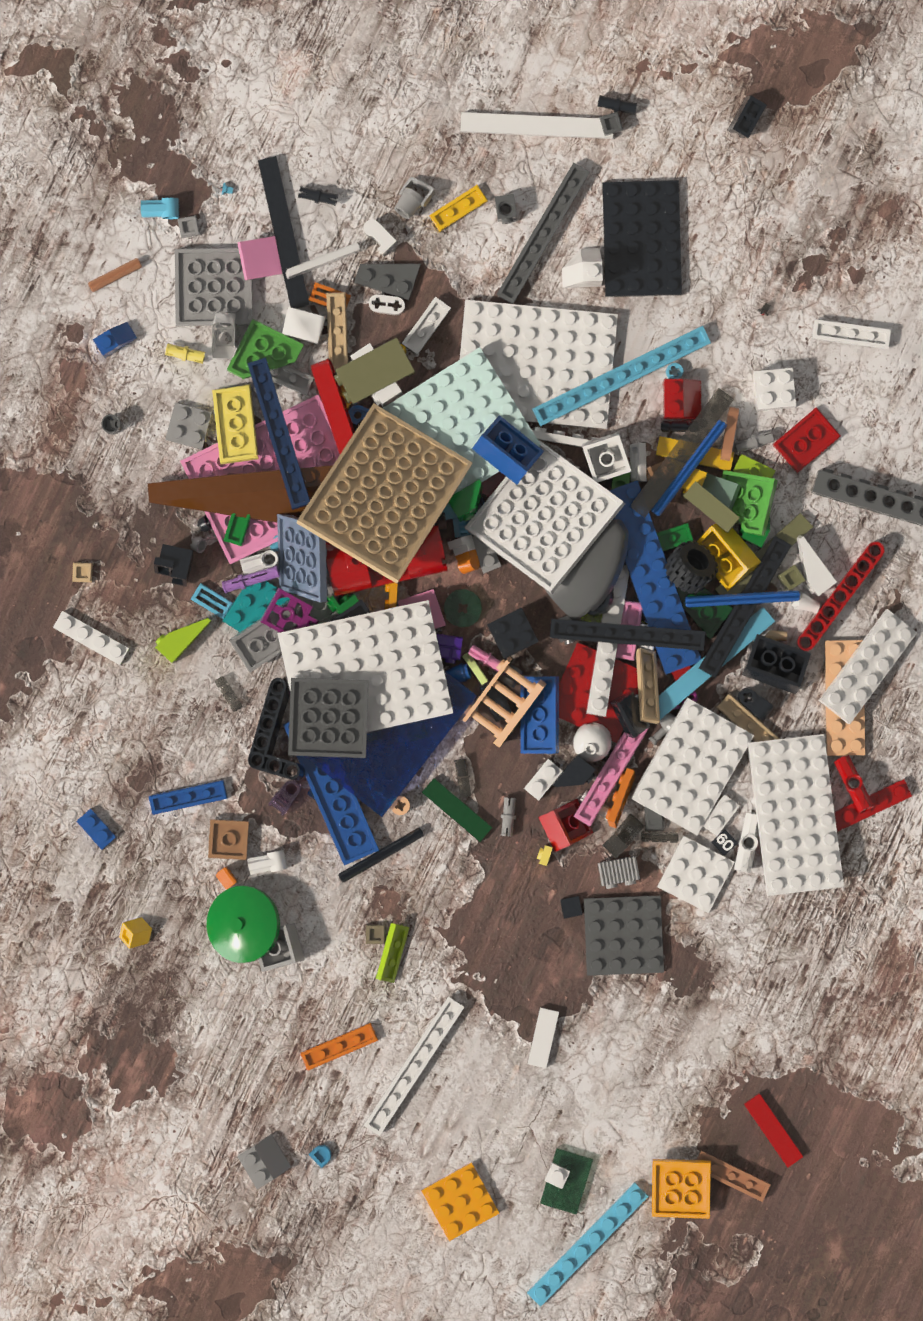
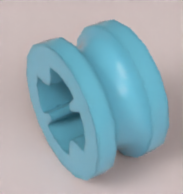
[666,363,683,379]

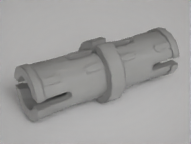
[734,430,774,454]
[501,797,516,837]

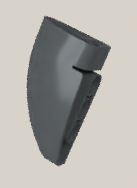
[545,519,629,621]

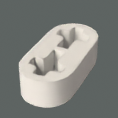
[369,295,405,315]

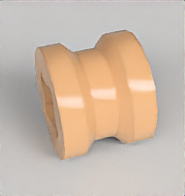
[391,796,410,815]

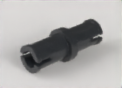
[597,95,637,115]
[298,186,338,206]

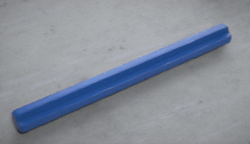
[652,420,727,516]
[685,590,800,607]

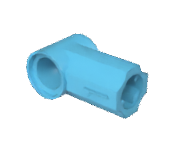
[141,198,179,219]

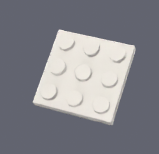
[657,836,735,913]

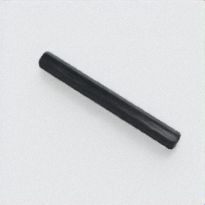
[338,827,424,882]

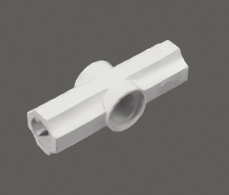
[734,813,759,873]

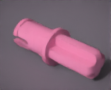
[468,645,501,672]

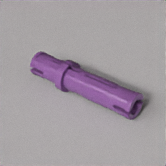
[222,565,280,593]

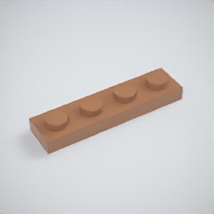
[696,1150,771,1202]

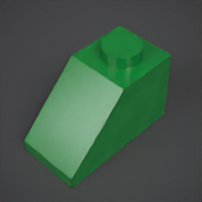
[448,479,483,522]

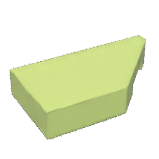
[462,652,488,685]

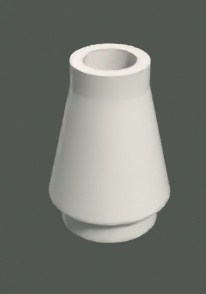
[790,591,820,613]

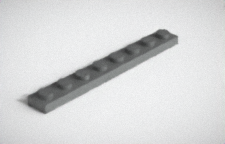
[497,162,590,304]

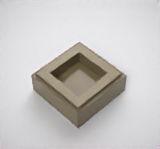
[366,924,385,944]

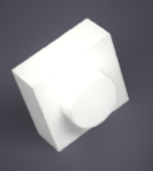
[544,1163,570,1189]

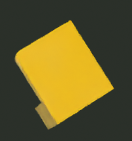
[119,917,152,949]

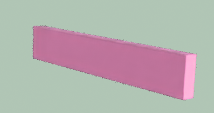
[574,728,649,826]

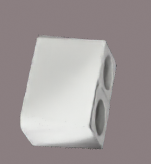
[282,307,326,344]
[212,312,236,359]

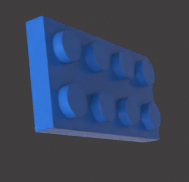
[521,676,559,754]

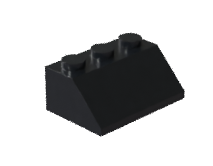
[742,634,811,694]

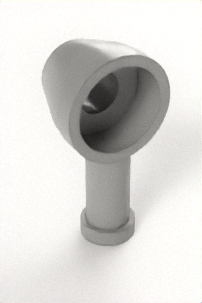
[649,713,676,745]

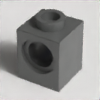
[495,194,517,224]

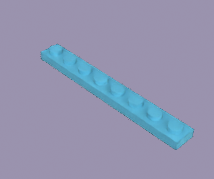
[527,1182,648,1307]

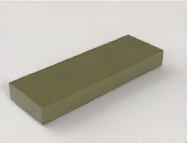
[683,481,740,533]

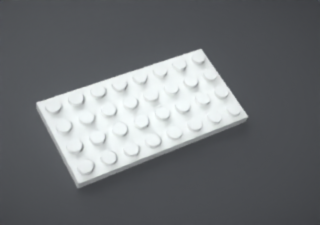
[748,734,844,896]

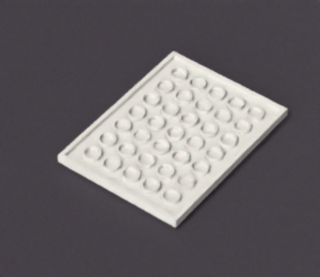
[460,300,618,429]
[277,600,453,732]

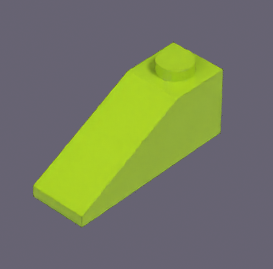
[155,618,212,663]

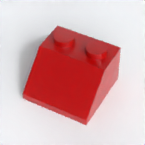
[663,379,702,419]
[538,799,594,852]

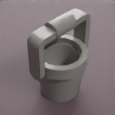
[394,177,435,219]

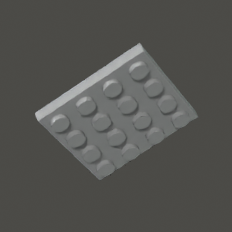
[175,248,253,326]

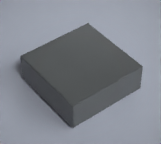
[599,112,623,136]

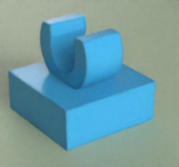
[453,518,474,538]

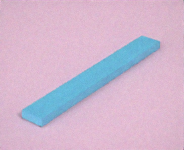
[659,607,775,720]

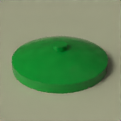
[206,886,280,963]

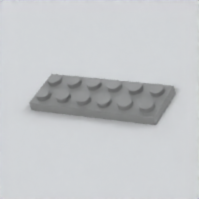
[229,580,339,673]

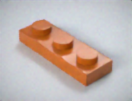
[606,768,636,828]

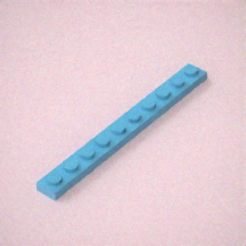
[532,326,711,426]

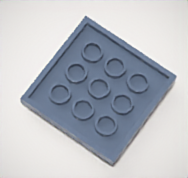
[277,514,328,603]

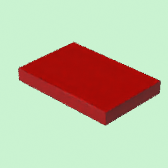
[772,407,841,473]

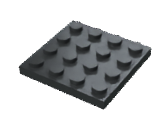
[288,678,369,758]
[584,895,664,976]

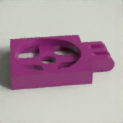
[260,588,319,633]

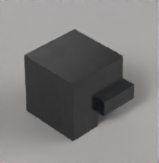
[154,544,193,587]

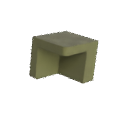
[777,565,805,591]

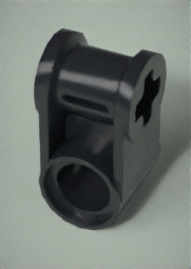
[738,688,774,722]

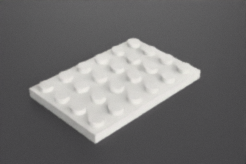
[630,698,754,835]

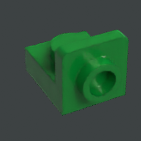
[327,593,359,614]

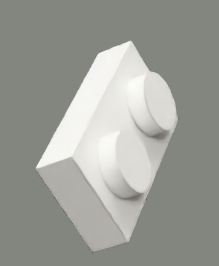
[524,759,563,801]
[703,794,740,836]

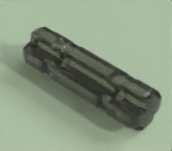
[215,676,242,712]
[641,831,679,843]

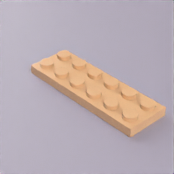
[825,640,865,756]

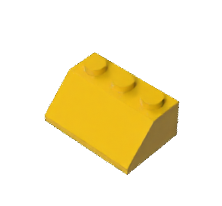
[697,523,761,591]

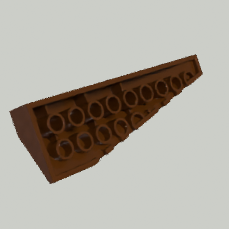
[147,465,333,523]

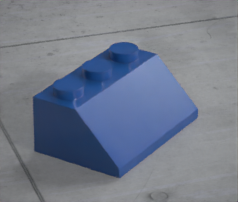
[472,415,544,485]

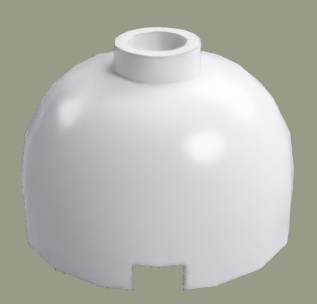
[573,723,612,762]

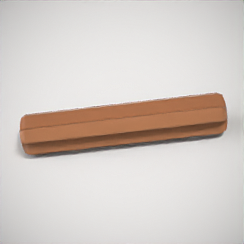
[88,258,142,292]

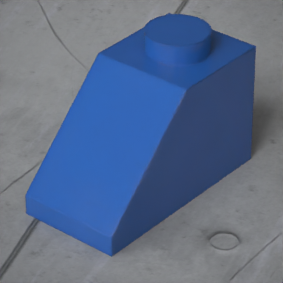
[93,322,137,358]

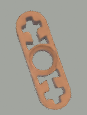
[720,407,739,461]

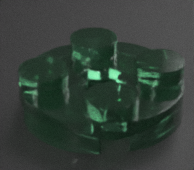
[444,589,482,627]

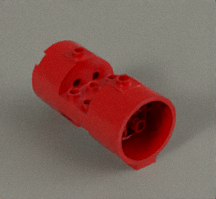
[326,521,448,596]

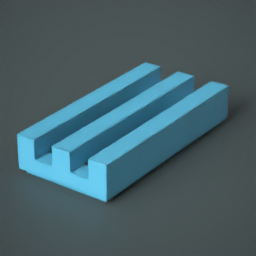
[191,583,233,619]

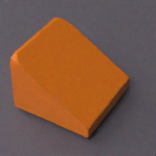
[216,867,238,889]

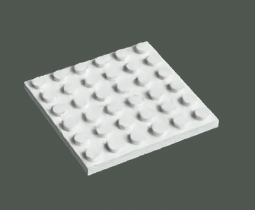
[465,440,625,594]

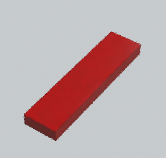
[744,1093,803,1168]

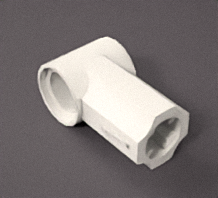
[240,550,278,575]
[247,850,288,875]

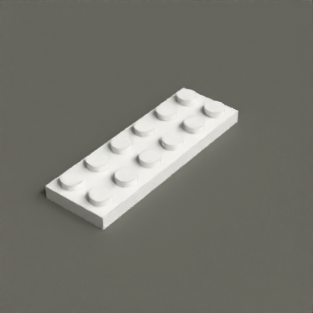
[819,609,917,724]

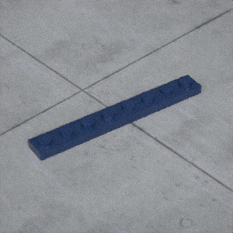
[247,358,310,510]

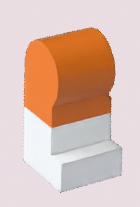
[447,535,480,574]

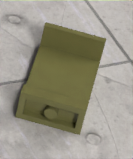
[334,338,415,405]

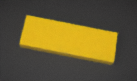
[429,185,488,232]

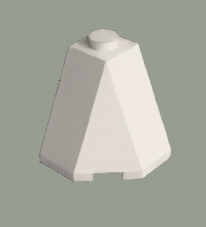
[562,248,603,288]

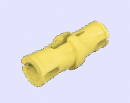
[165,343,205,364]

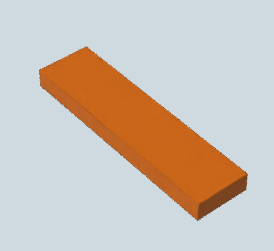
[300,1023,378,1071]

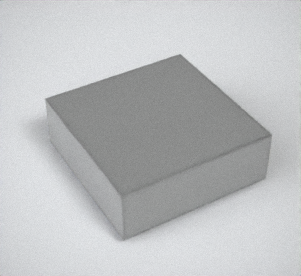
[177,215,200,238]

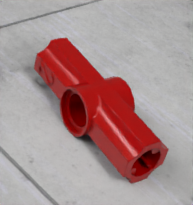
[834,755,874,814]

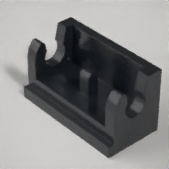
[727,95,767,139]

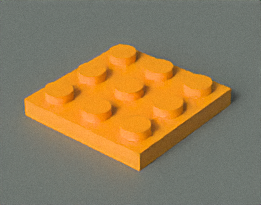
[652,1159,711,1219]
[421,1162,500,1241]

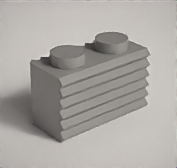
[597,856,640,889]

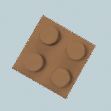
[208,819,249,860]

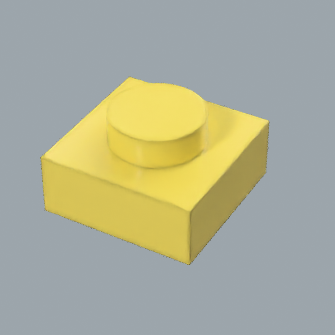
[537,845,553,866]

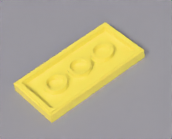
[212,384,259,465]

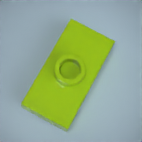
[733,454,776,478]

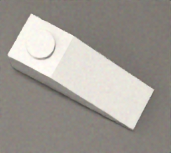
[797,535,837,596]

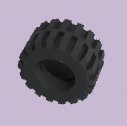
[665,541,718,594]

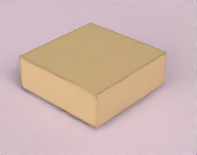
[72,563,93,583]

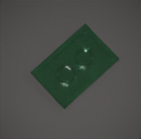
[540,1147,593,1215]

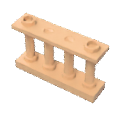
[463,656,546,747]

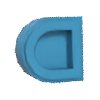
[308,1145,332,1168]

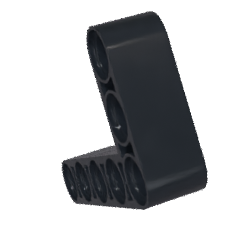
[248,678,305,780]

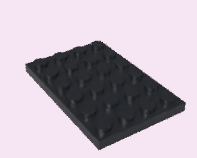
[602,180,682,298]

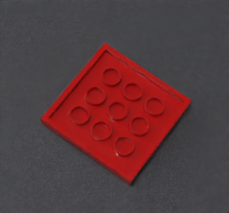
[559,642,638,743]

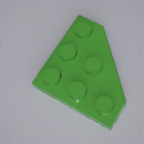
[227,319,304,379]
[722,470,778,536]

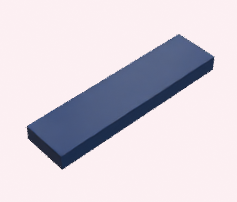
[148,780,228,815]

